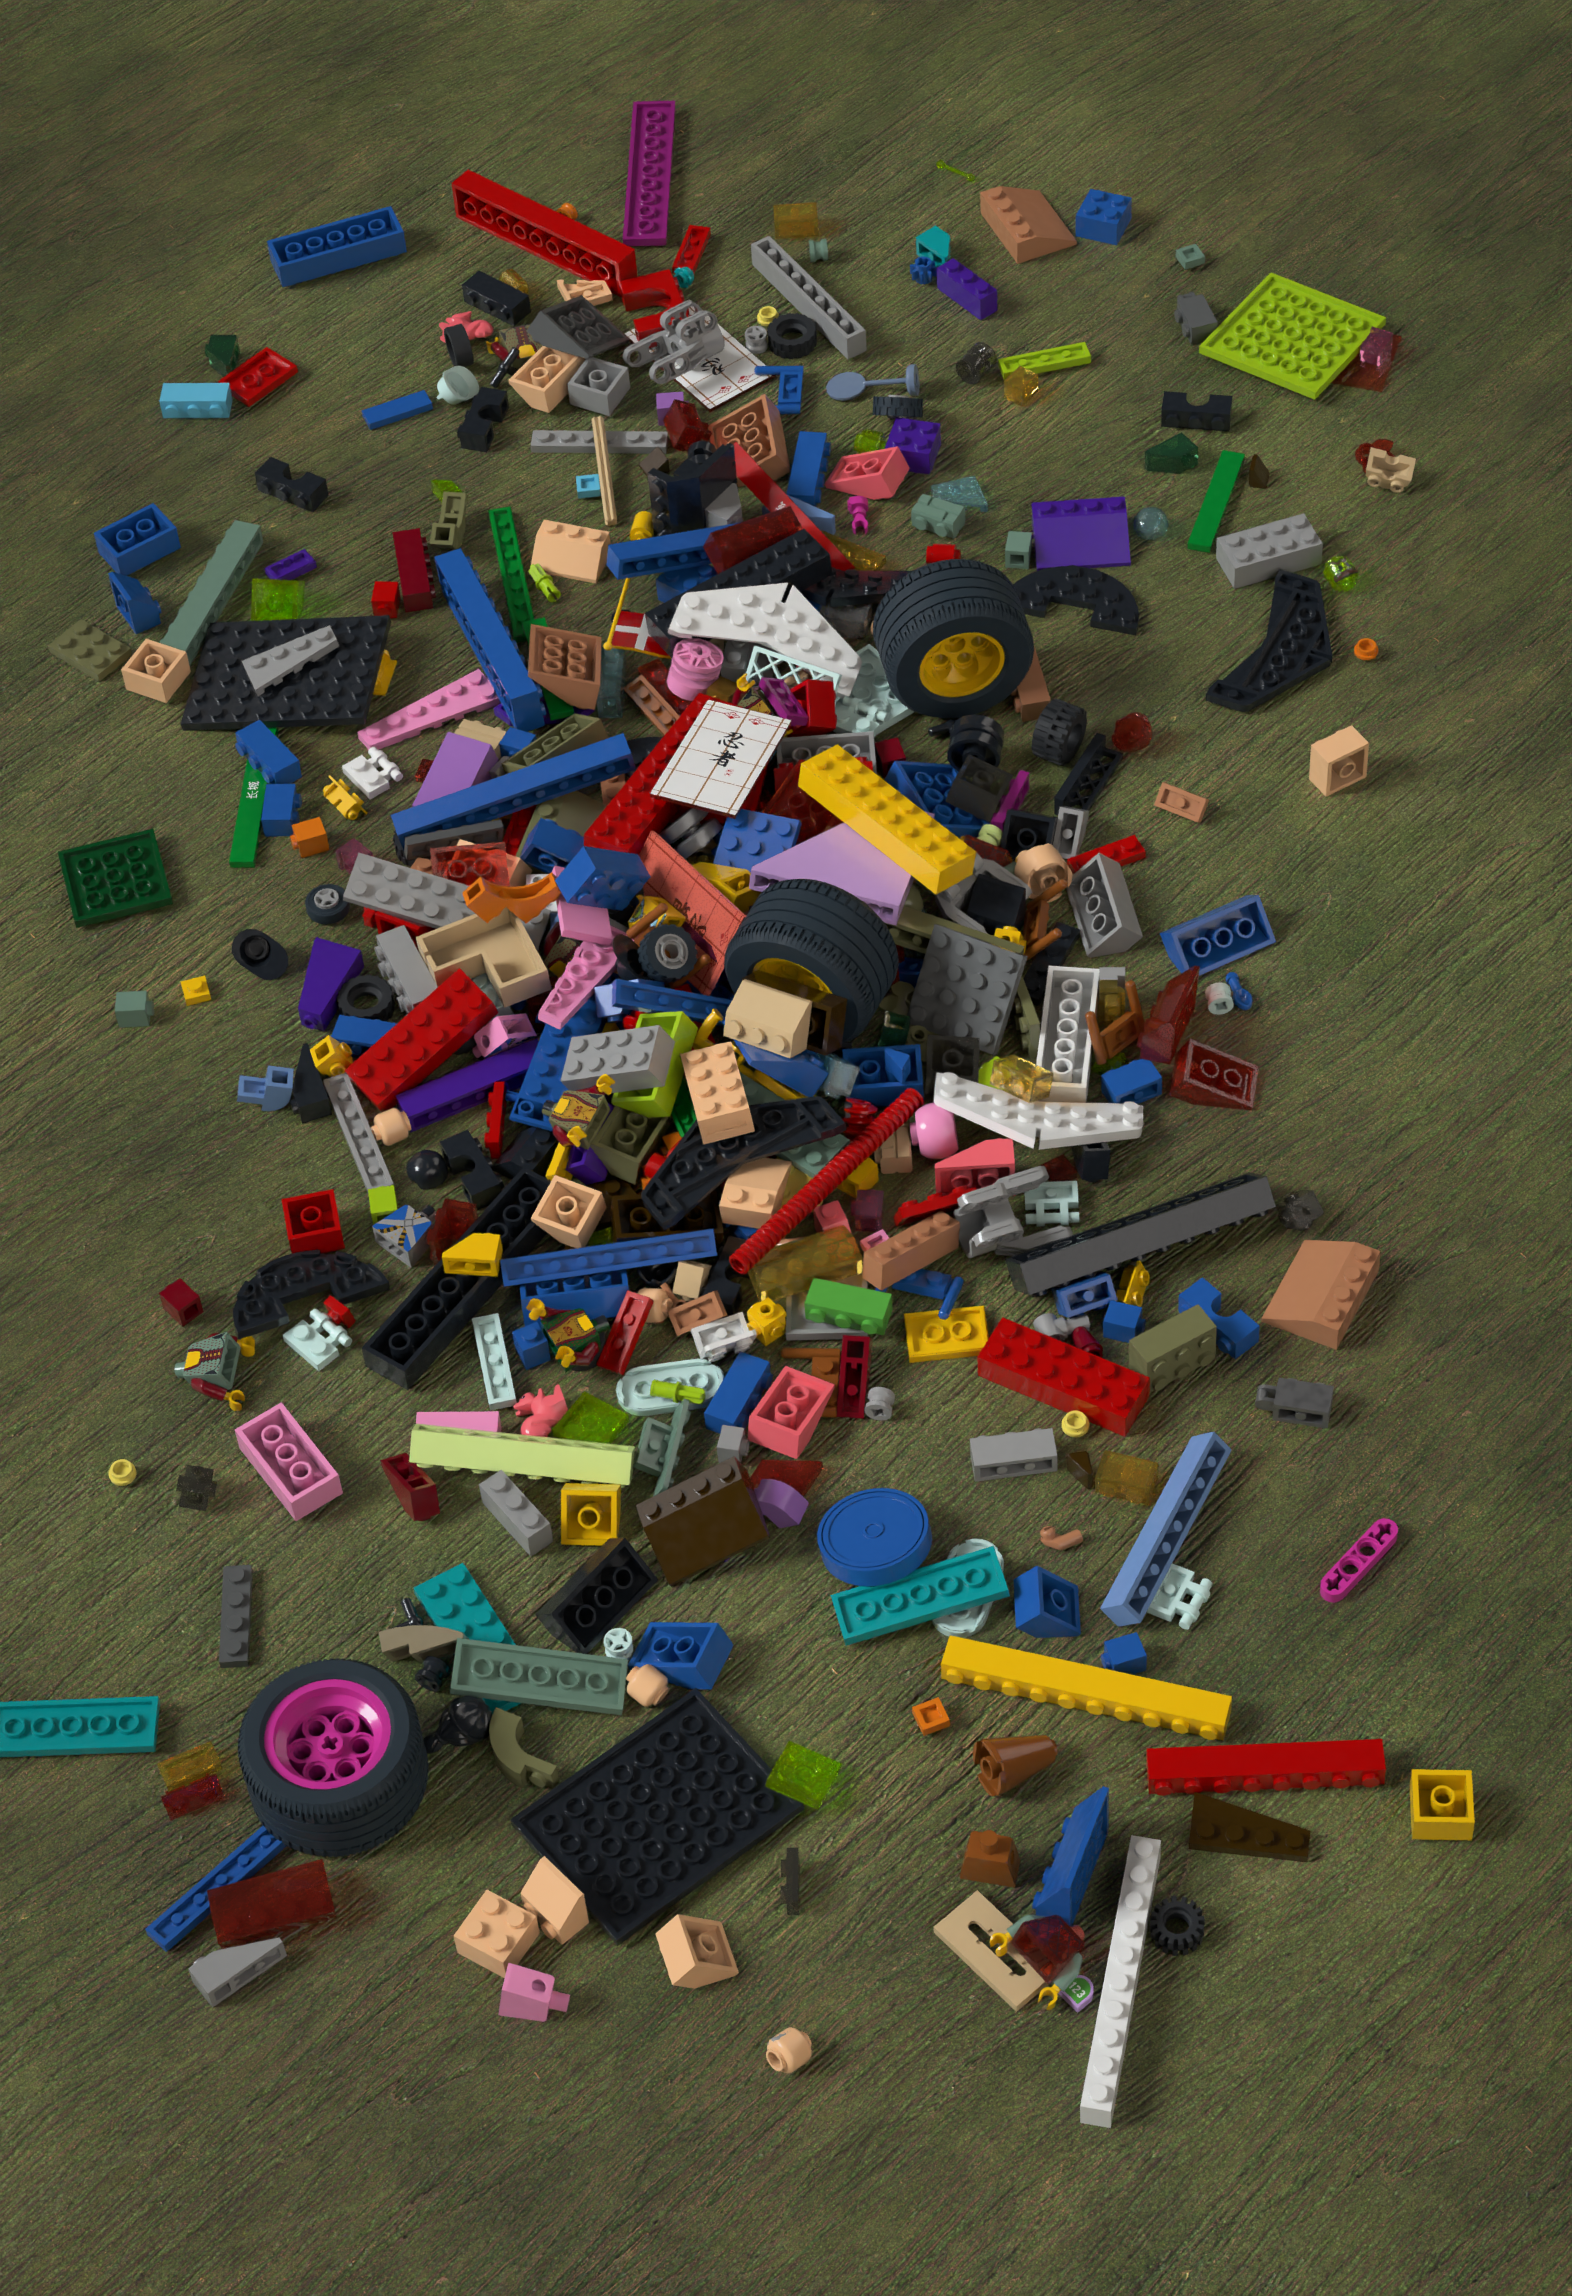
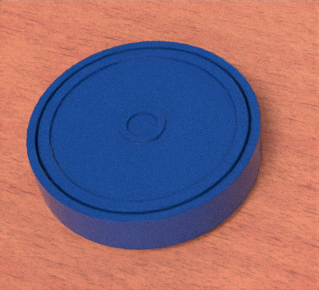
[817,1488,932,1586]

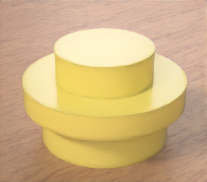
[757,306,779,327]
[1062,1410,1089,1437]
[109,1459,137,1486]

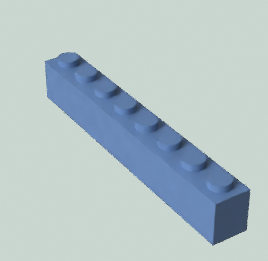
[1100,1432,1232,1627]

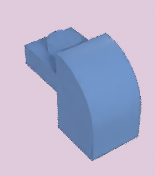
[237,1066,294,1111]

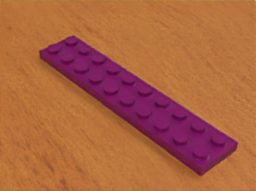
[623,100,676,247]

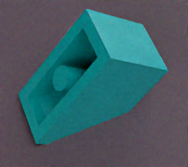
[916,225,951,267]

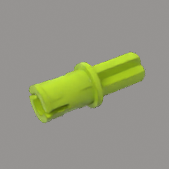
[528,563,561,602]
[650,1379,706,1404]

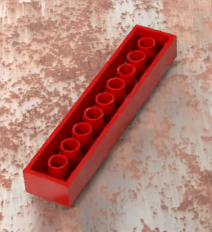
[451,169,638,297]
[584,693,743,858]

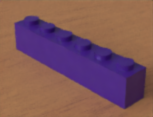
[396,1038,539,1133]

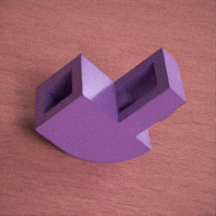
[754,1479,809,1528]

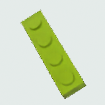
[998,342,1091,380]

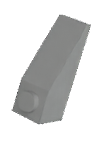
[188,1938,287,2008]

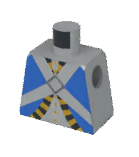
[372,1205,438,1268]

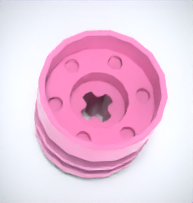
[667,638,724,701]

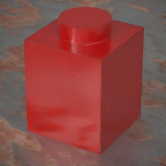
[371,581,401,618]

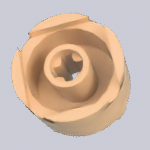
[1014,843,1072,903]

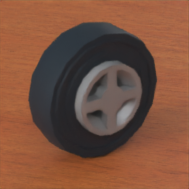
[305,884,350,925]

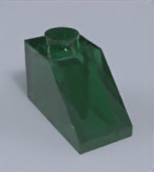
[205,335,240,377]
[1144,432,1198,474]

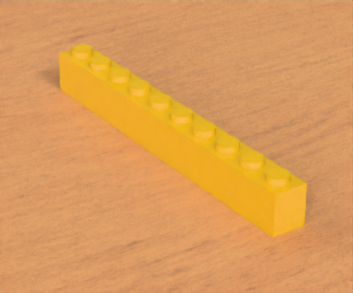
[941,1635,1232,1741]

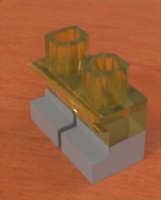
[1099,967,1125,1028]

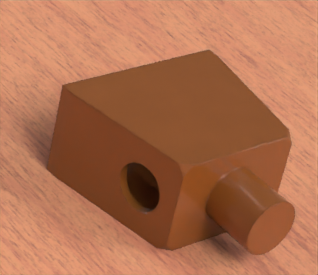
[959,1830,1021,1888]

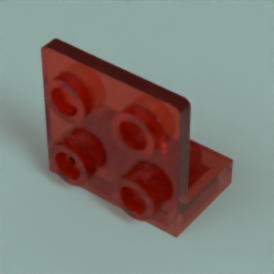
[427,1198,478,1266]

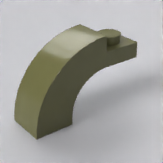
[430,492,468,549]
[489,1707,559,1789]

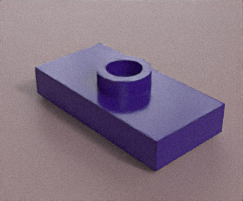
[265,549,317,587]

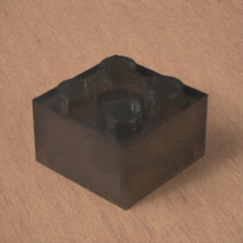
[945,754,1013,823]
[924,1035,980,1096]

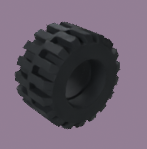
[1032,699,1087,766]

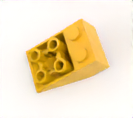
[692,862,762,913]

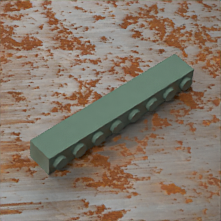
[159,520,263,666]

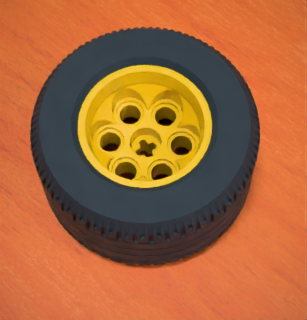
[873,559,1034,718]
[724,879,899,1043]

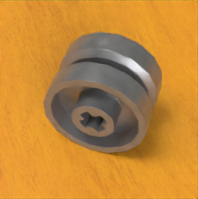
[659,805,723,859]

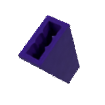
[298,937,364,1031]

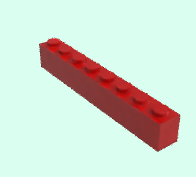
[1146,1739,1386,1796]

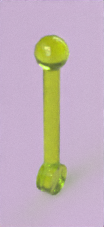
[936,160,975,182]

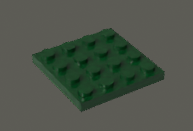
[58,829,173,928]

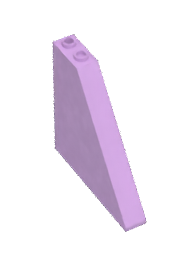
[749,811,935,925]

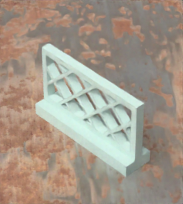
[746,645,842,694]

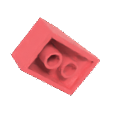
[824,446,910,500]
[935,1138,1016,1196]
[748,1366,835,1459]

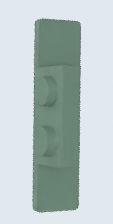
[633,1398,691,1496]

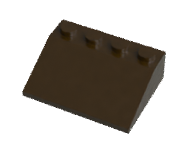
[636,1456,770,1587]

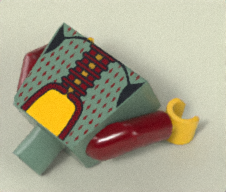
[174,1332,255,1411]

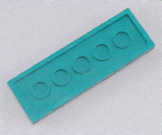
[831,1546,1010,1646]
[413,1563,520,1715]
[0,1696,160,1757]

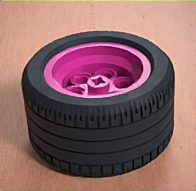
[238,1658,429,1857]

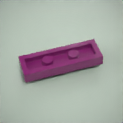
[759,677,809,726]
[991,770,1030,832]

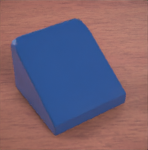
[884,1048,911,1084]

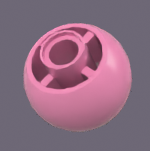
[909,1102,959,1159]

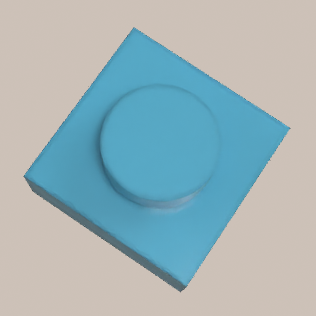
[576,474,601,499]

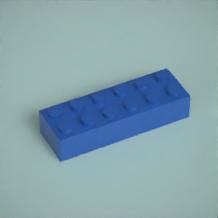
[267,206,407,287]

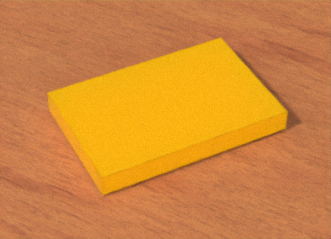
[904,1306,989,1363]

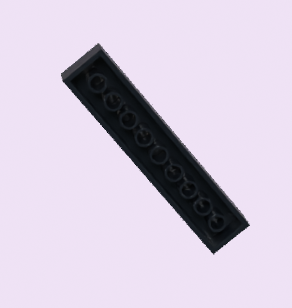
[362,1167,551,1390]
[1005,1172,1276,1297]

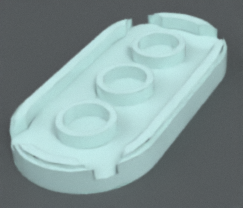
[616,1359,725,1416]
[932,1539,1004,1638]

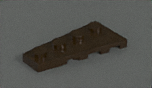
[1189,1792,1310,1863]

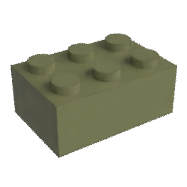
[1129,1304,1217,1393]

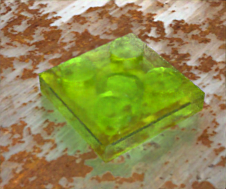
[552,1391,630,1444]
[765,1741,842,1810]

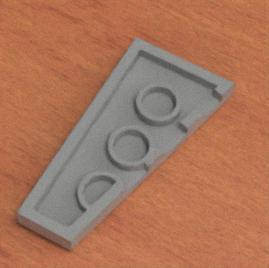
[242,625,339,696]

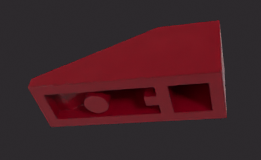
[836,1335,873,1419]
[380,1453,440,1521]

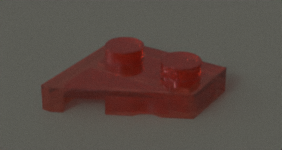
[750,1460,823,1497]

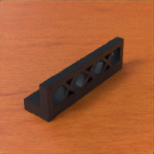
[1054,733,1123,815]

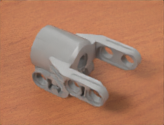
[623,300,725,384]
[916,853,1032,934]
[953,1166,1074,1258]

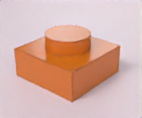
[912,1697,950,1736]

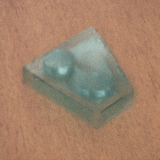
[931,475,988,512]

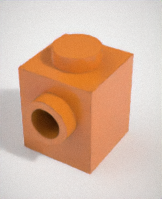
[290,817,330,858]

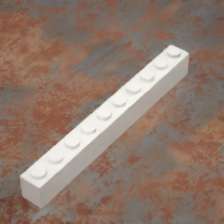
[1080,1835,1161,2128]

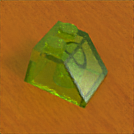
[251,578,305,621]

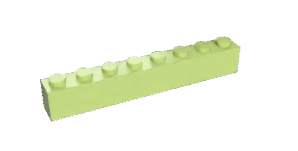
[409,1424,635,1488]

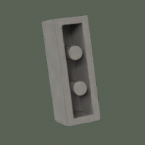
[970,1428,1058,1482]
[479,1470,553,1556]

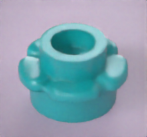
[674,267,694,288]

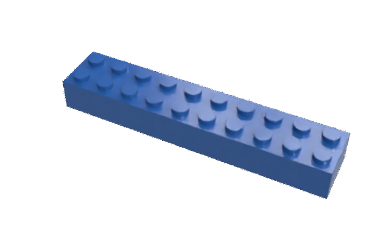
[434,548,546,732]

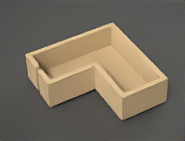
[416,907,551,1008]

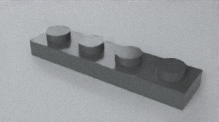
[404,819,503,860]
[219,1565,253,1668]

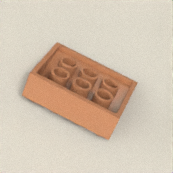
[980,186,1077,264]
[708,394,791,487]
[528,624,601,710]
[1261,1240,1381,1350]

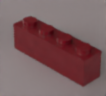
[392,528,436,613]

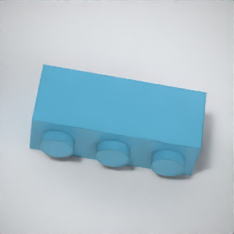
[159,383,233,418]

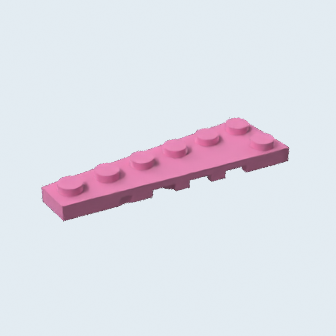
[357,669,501,750]
[538,926,634,1030]

